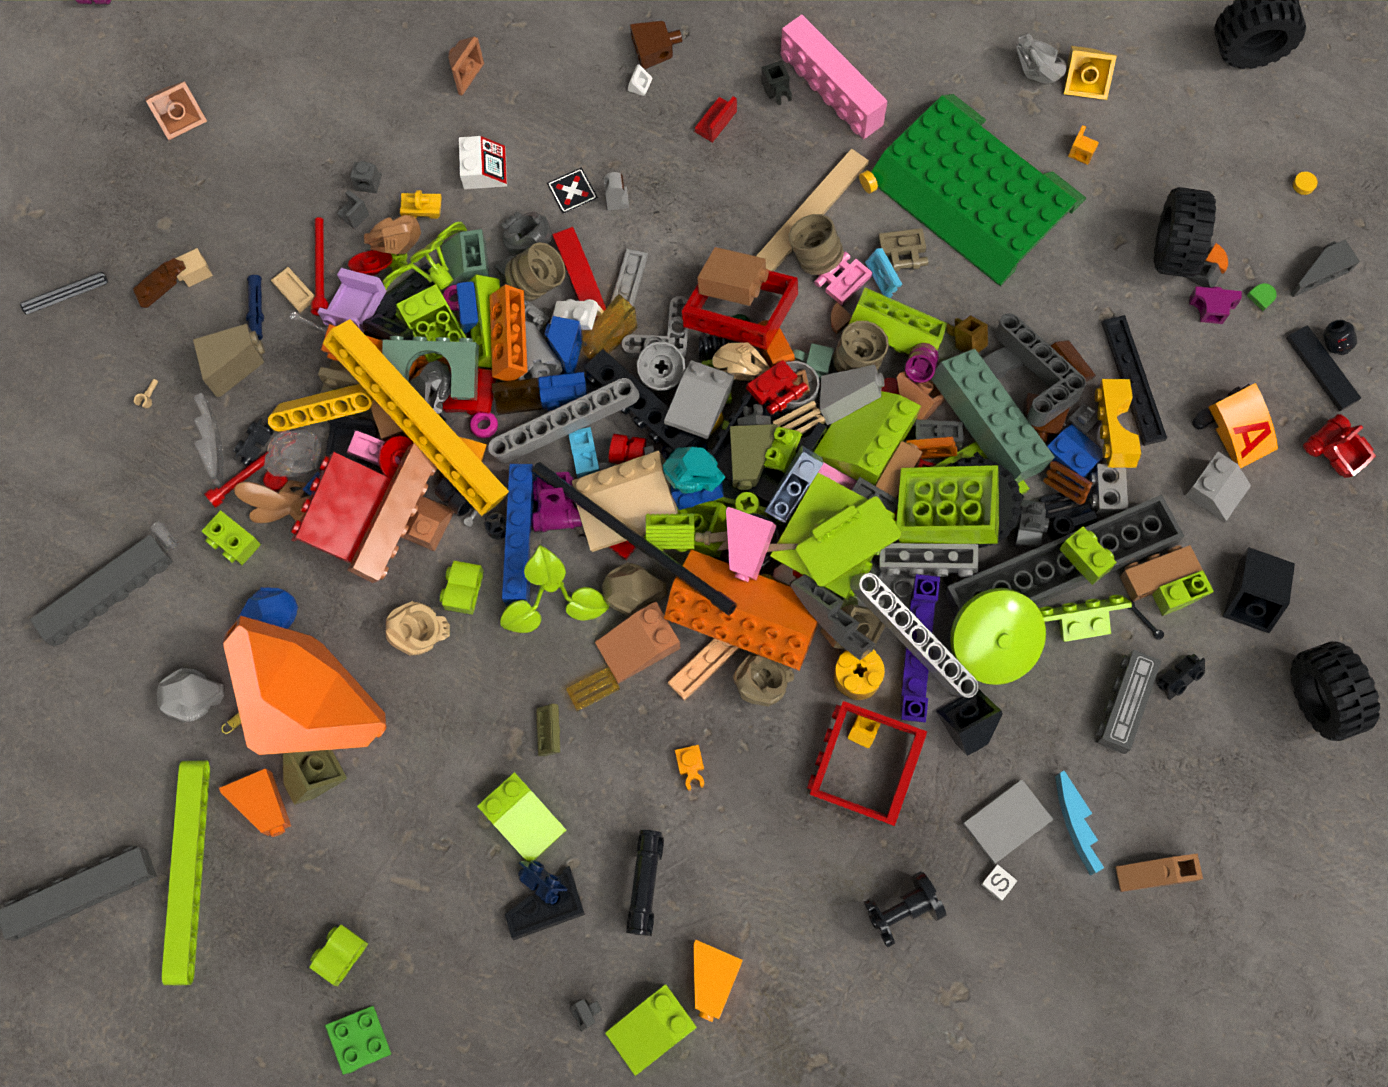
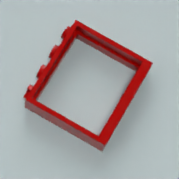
[682,270,798,350]
[807,701,928,826]

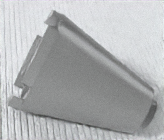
[518,321,562,382]

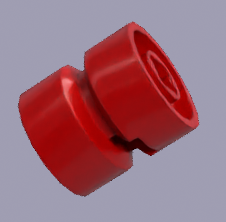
[609,433,646,464]

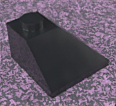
[937,689,1003,756]

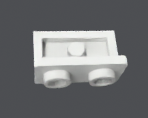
[550,299,604,330]

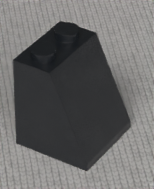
[1223,547,1295,633]

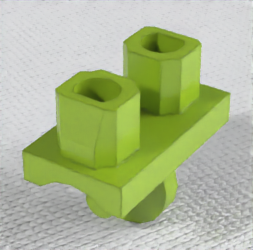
[764,427,802,472]

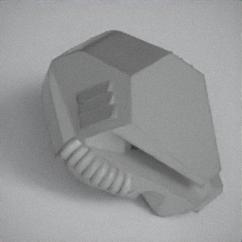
[1016,33,1067,83]
[156,668,225,723]

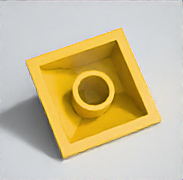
[1064,46,1117,100]

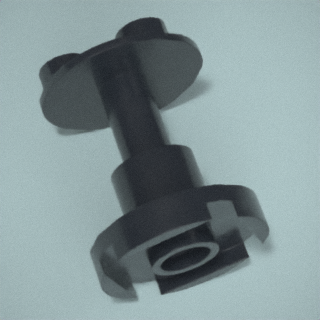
[864,871,947,948]

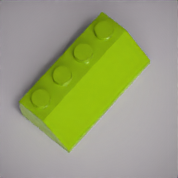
[848,288,947,354]

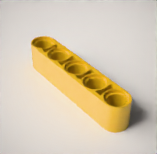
[268,384,375,432]

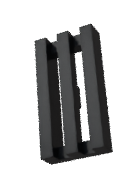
[1039,487,1092,521]

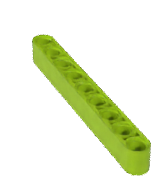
[162,760,210,986]

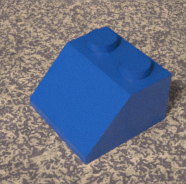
[545,316,584,374]
[1047,425,1104,486]

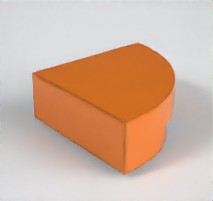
[1205,243,1228,274]

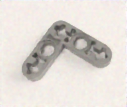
[622,296,689,358]

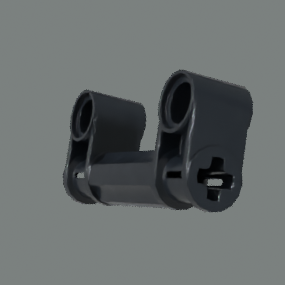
[626,830,664,936]

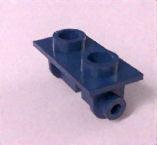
[518,860,568,904]

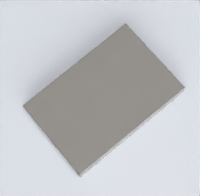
[963,780,1054,864]

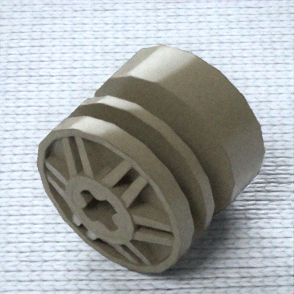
[789,214,844,275]
[505,242,566,301]
[833,321,889,372]

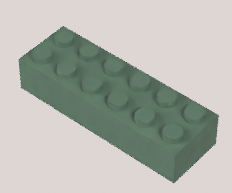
[931,349,1055,483]

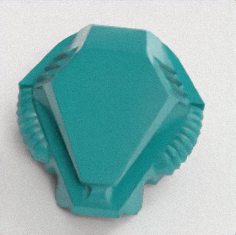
[663,447,725,494]

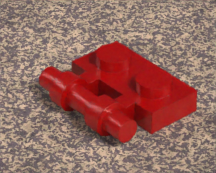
[746,360,808,415]

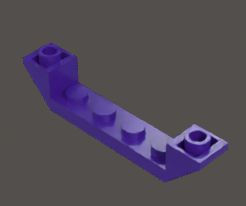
[900,574,940,723]

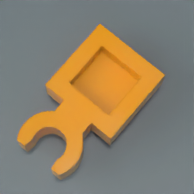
[675,745,704,791]

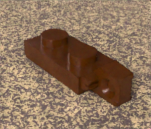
[133,258,186,308]

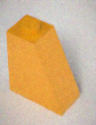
[694,940,743,1022]

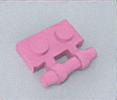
[814,252,873,306]

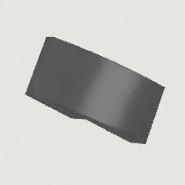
[983,347,1025,379]

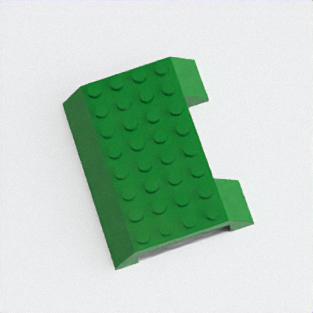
[871,94,1086,287]

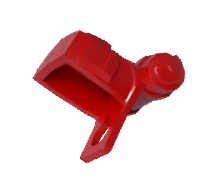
[1303,414,1376,478]

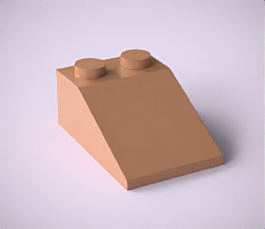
[595,602,681,684]

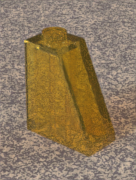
[582,294,638,359]

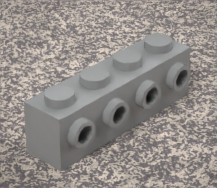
[880,543,978,577]

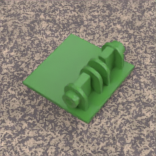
[325,1006,391,1075]

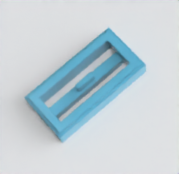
[865,248,903,298]

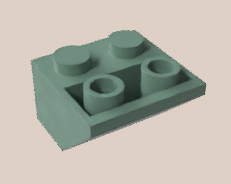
[442,229,490,287]

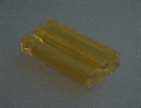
[566,667,620,711]

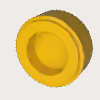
[859,170,878,194]
[1293,172,1318,195]

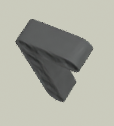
[996,313,1086,427]

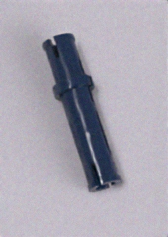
[246,275,264,340]

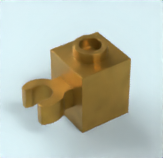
[946,315,988,353]

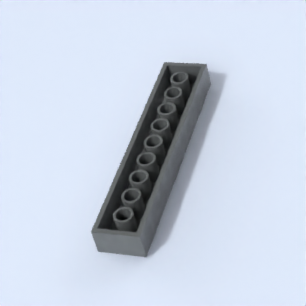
[944,495,1184,617]

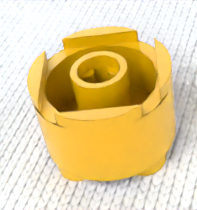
[834,649,885,700]

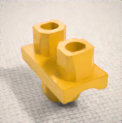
[400,190,442,219]

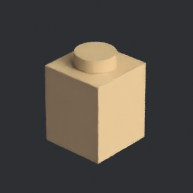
[175,248,213,287]

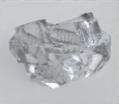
[264,430,321,477]

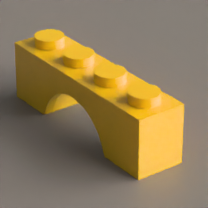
[1095,379,1141,468]

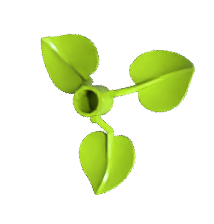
[382,222,467,291]
[500,545,609,633]

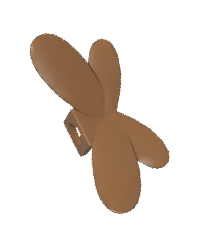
[234,480,311,523]

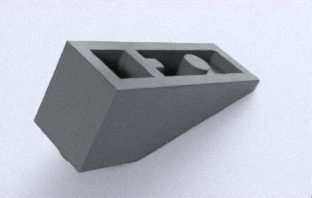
[1291,239,1360,297]

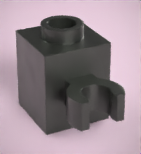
[761,60,792,105]

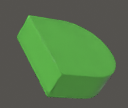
[1247,283,1277,311]

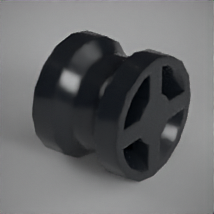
[484,512,506,540]

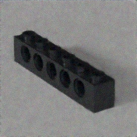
[583,349,701,456]

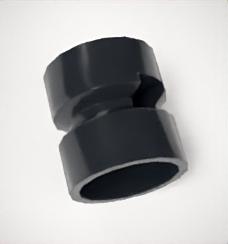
[435,477,473,516]

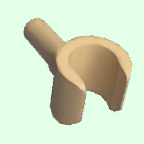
[134,379,158,408]

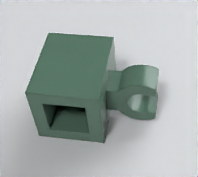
[793,343,834,382]

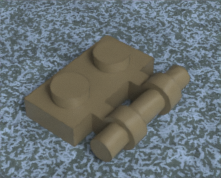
[878,228,928,272]

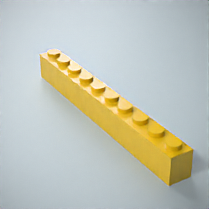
[323,319,509,516]

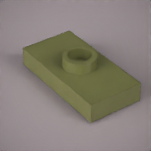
[536,704,560,757]

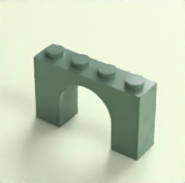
[382,336,479,400]

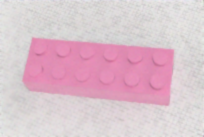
[781,15,887,139]

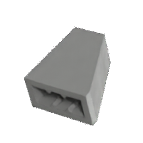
[820,365,884,425]

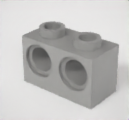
[1089,464,1128,516]

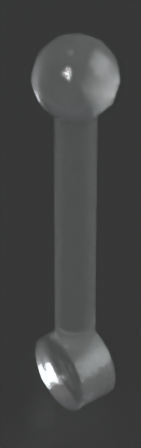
[290,312,328,335]

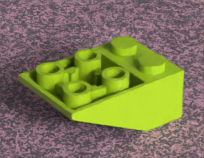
[396,284,466,363]

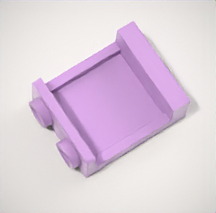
[318,268,387,333]

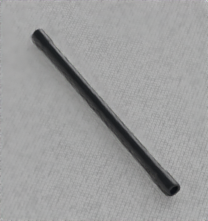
[532,462,737,616]

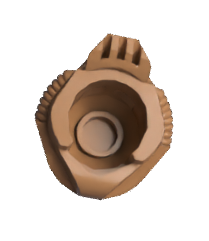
[364,215,421,254]

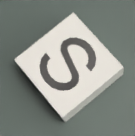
[981,864,1017,901]

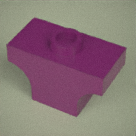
[1189,286,1242,324]

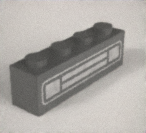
[1096,650,1161,754]

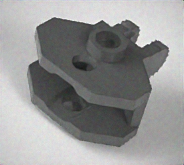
[1014,500,1049,549]

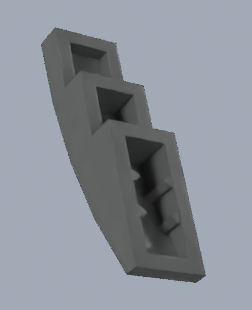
[790,574,876,660]

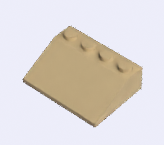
[572,451,678,552]

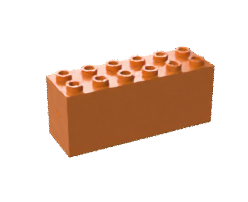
[664,550,819,671]

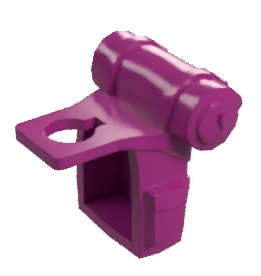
[531,472,583,532]

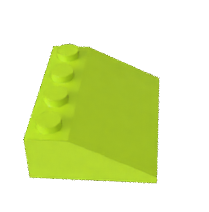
[814,391,921,486]
[896,465,999,544]

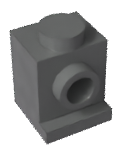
[350,161,382,194]

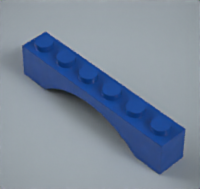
[502,464,536,607]

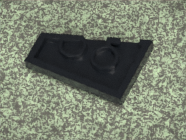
[505,866,585,940]

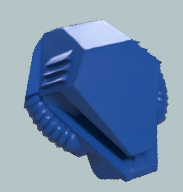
[237,587,298,629]

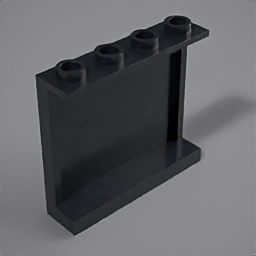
[707,392,827,504]

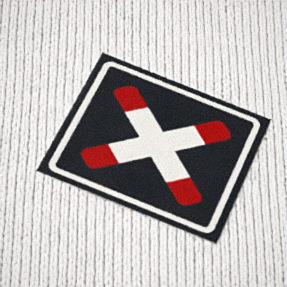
[547,167,598,214]

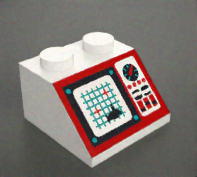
[459,136,507,189]

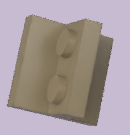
[318,360,367,414]

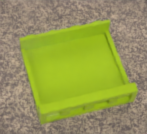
[770,473,897,600]

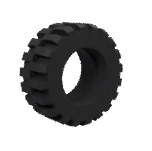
[1214,0,1306,69]
[1154,187,1216,278]
[945,457,1022,548]
[1290,641,1381,742]

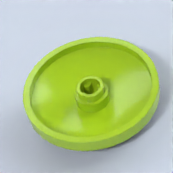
[950,588,1046,685]

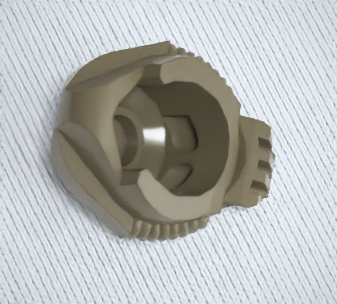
[602,562,667,616]
[733,653,795,707]

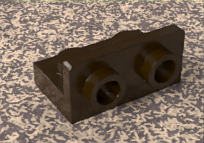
[492,378,543,415]

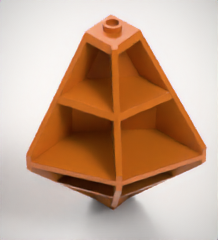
[223,616,386,755]

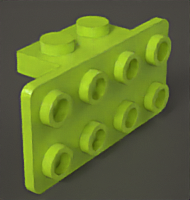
[796,496,902,587]

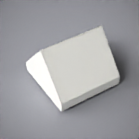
[627,65,652,96]

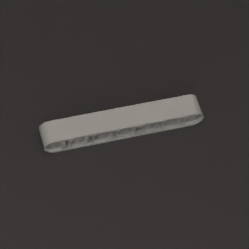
[488,378,639,463]
[850,573,978,698]

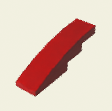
[552,227,607,317]

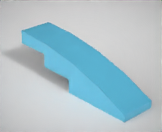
[1055,771,1104,875]

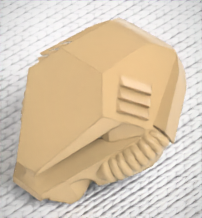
[712,342,771,381]
[386,601,450,656]

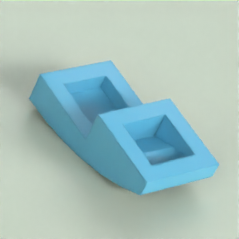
[569,427,600,478]

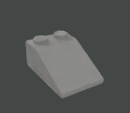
[664,360,734,439]

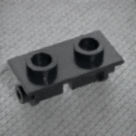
[233,418,273,466]
[1157,654,1205,700]

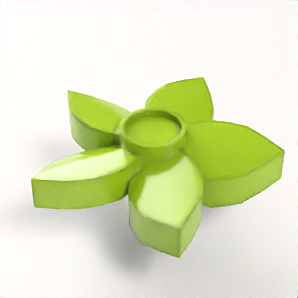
[388,253,408,272]

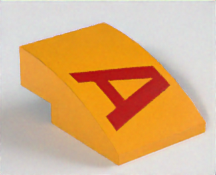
[1209,383,1278,468]

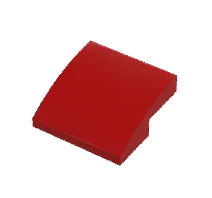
[443,368,496,415]

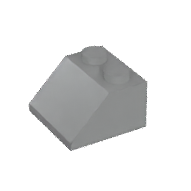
[1185,452,1251,522]

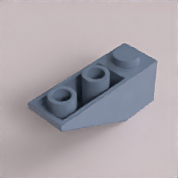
[765,446,824,523]

